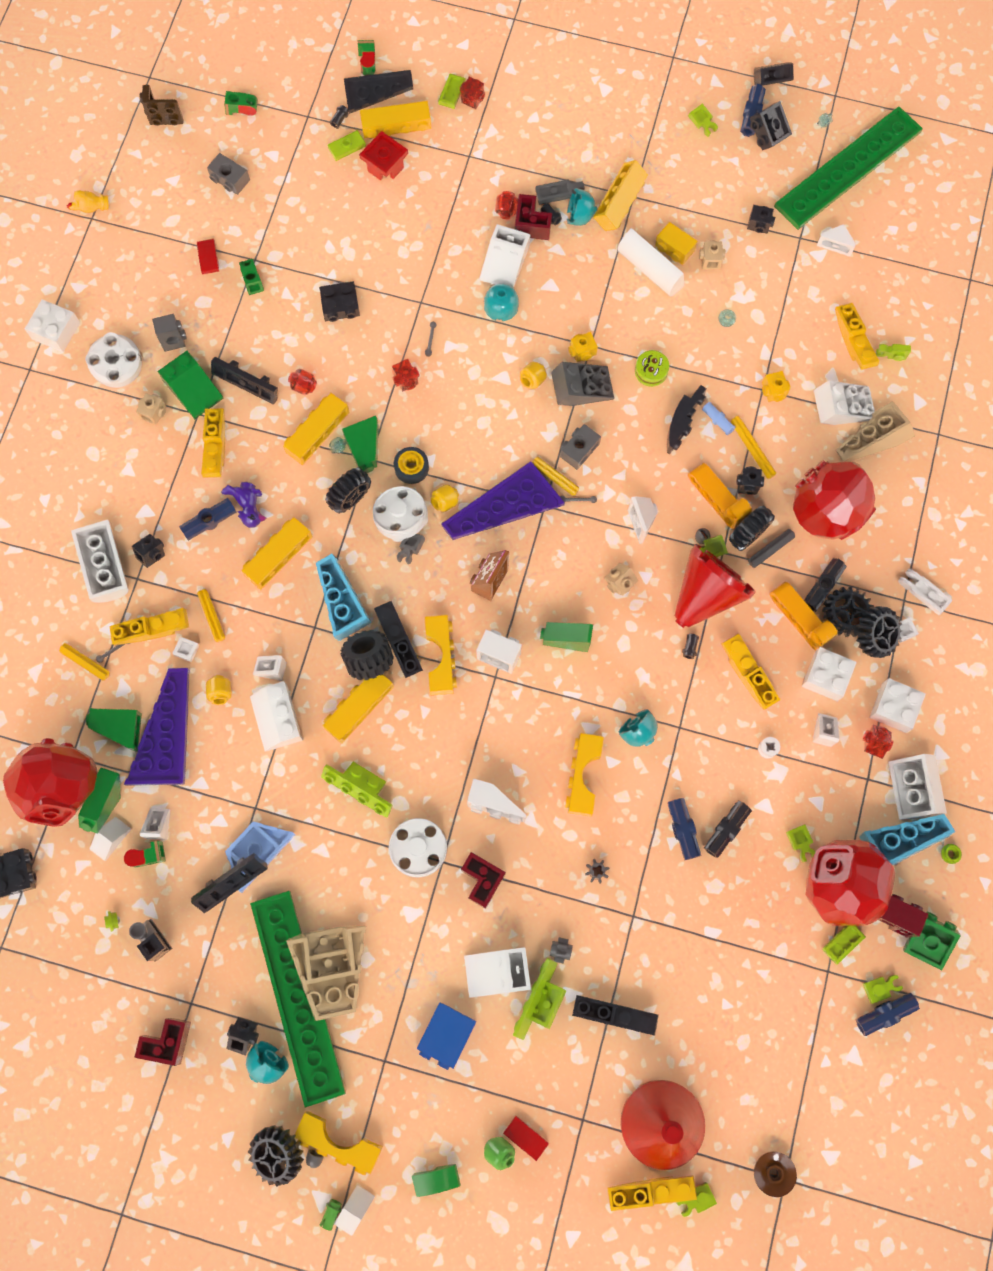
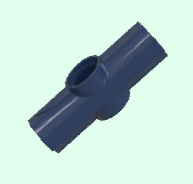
[740,84,766,137]
[179,498,237,541]
[667,798,702,861]
[855,993,920,1036]

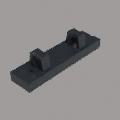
[211,357,278,405]
[191,853,268,913]

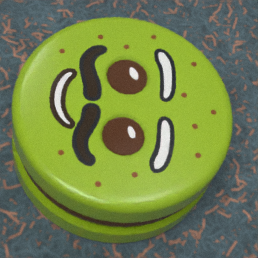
[635,350,669,387]

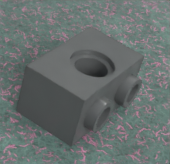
[207,153,250,195]
[152,313,187,352]
[560,424,601,470]

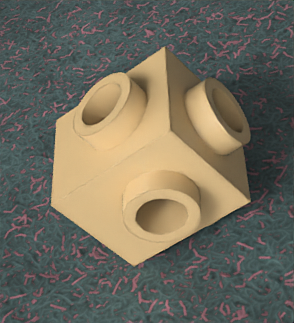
[699,240,726,270]
[136,393,166,426]
[604,562,639,596]

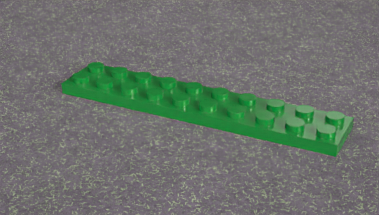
[774,106,923,230]
[250,891,346,1108]

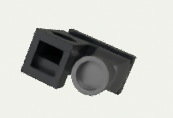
[129,919,173,962]

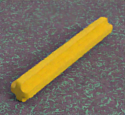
[731,416,776,479]

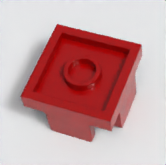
[359,131,409,181]

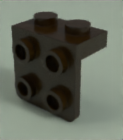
[139,85,184,126]

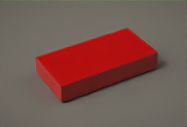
[503,1116,549,1161]

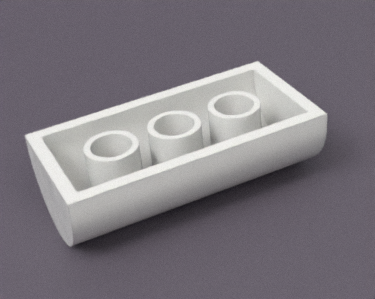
[618,228,685,297]
[71,519,129,603]

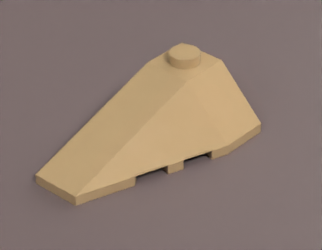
[836,401,915,462]

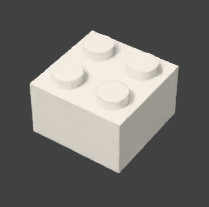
[24,299,80,352]
[476,629,522,674]
[801,647,857,702]
[869,678,926,733]

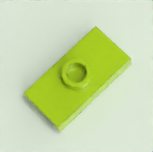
[438,73,466,109]
[327,130,366,161]
[822,925,866,965]

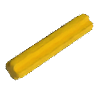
[532,457,579,496]
[197,589,225,642]
[59,643,110,681]

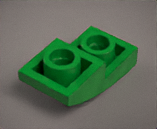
[411,1164,461,1197]

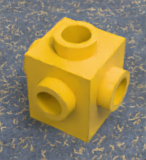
[568,331,598,362]
[762,371,790,402]

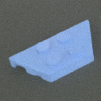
[225,821,296,893]

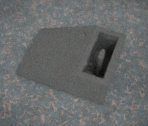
[551,362,615,406]

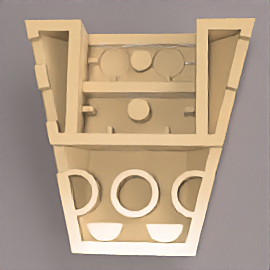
[286,925,367,1021]

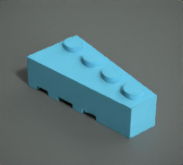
[316,554,372,641]
[859,814,956,866]

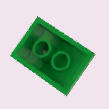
[157,350,224,420]

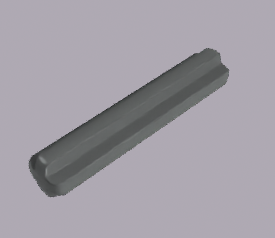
[748,529,795,568]

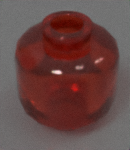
[495,191,518,220]
[288,368,317,396]

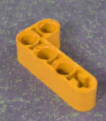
[688,463,752,529]
[770,582,837,650]

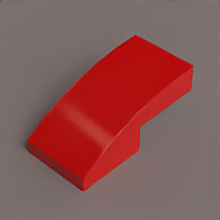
[197,239,220,275]

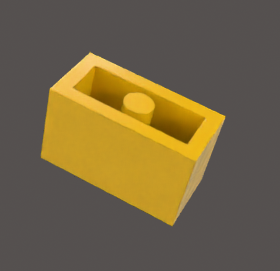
[655,222,698,265]

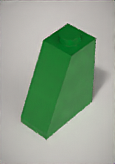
[342,415,379,473]
[540,622,594,653]
[86,708,142,752]
[78,767,121,834]

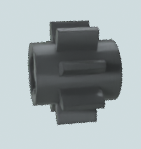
[585,859,610,884]
[550,937,573,964]

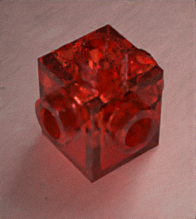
[460,76,485,110]
[392,359,420,392]
[862,724,894,759]

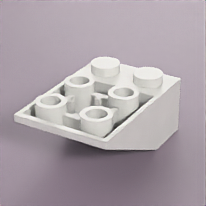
[479,224,530,289]
[814,380,875,425]
[467,779,526,825]
[464,947,531,998]

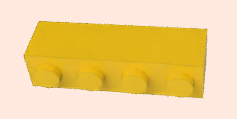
[360,101,431,139]
[593,160,648,231]
[283,393,350,466]
[241,517,313,590]
[322,675,394,744]

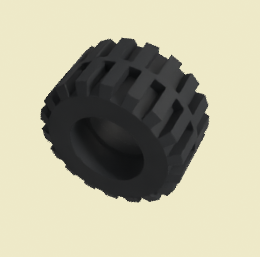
[340,630,394,680]

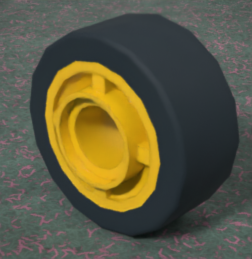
[393,447,429,484]

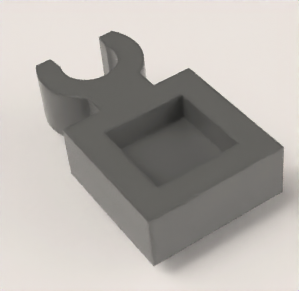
[397,534,425,565]

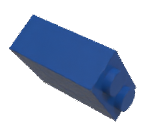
[417,1002,477,1070]

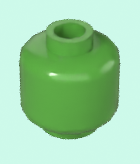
[484,1136,515,1171]

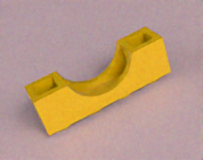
[425,615,457,696]
[565,733,604,817]
[294,1110,383,1175]

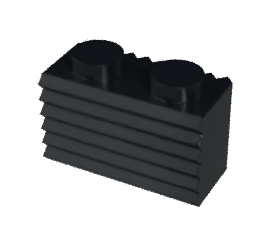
[754,62,794,86]

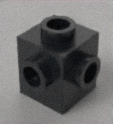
[747,204,776,234]
[736,466,765,495]
[132,534,165,568]
[226,1017,259,1056]

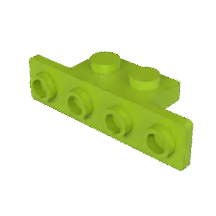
[321,761,393,818]
[513,958,567,1040]

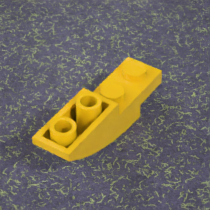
[835,303,879,370]
[201,408,225,478]
[109,608,189,645]
[721,634,780,710]
[607,1175,697,1211]

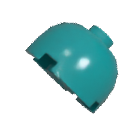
[566,188,597,226]
[484,284,519,321]
[618,709,658,747]
[245,1041,289,1084]

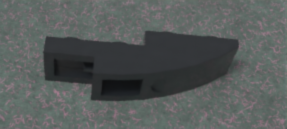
[667,385,707,455]
[374,601,423,678]
[572,995,659,1036]

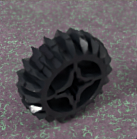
[325,467,372,514]
[729,505,775,551]
[822,586,874,638]
[855,606,902,658]
[248,1125,304,1187]

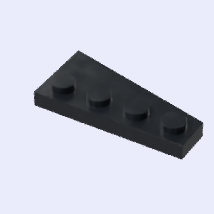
[344,70,414,114]

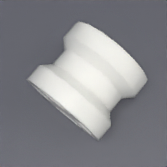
[758,737,781,759]

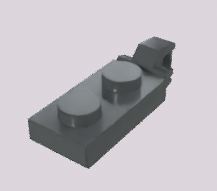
[535,179,585,205]

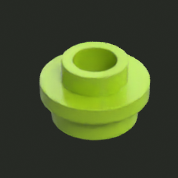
[941,844,962,864]
[104,911,119,932]

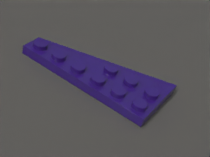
[441,461,565,540]
[124,668,190,786]

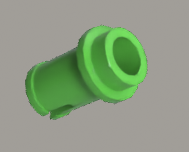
[319,1199,342,1231]

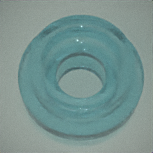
[816,112,834,129]
[718,309,737,327]
[329,437,347,454]

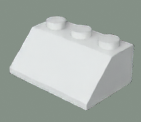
[250,681,303,752]
[888,754,947,820]

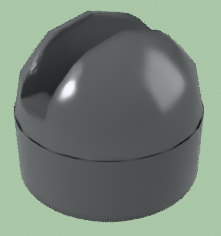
[695,528,711,544]
[306,1149,324,1169]

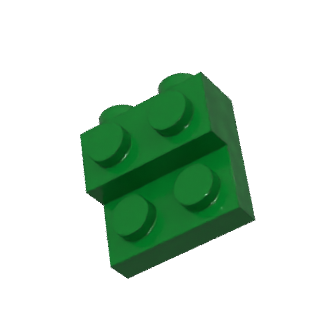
[903,911,961,971]

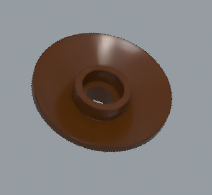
[754,1151,797,1197]

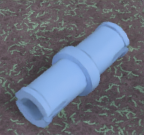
[702,402,735,435]

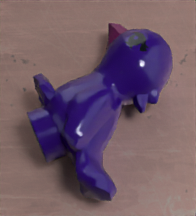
[221,482,267,528]

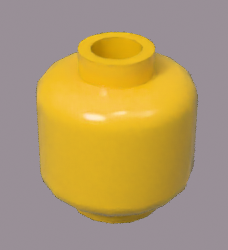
[520,362,547,389]
[430,484,459,512]
[206,675,231,705]

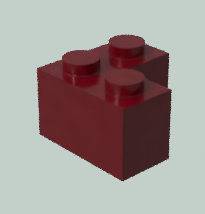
[515,194,552,240]
[461,852,506,909]
[878,894,928,938]
[134,1018,191,1066]

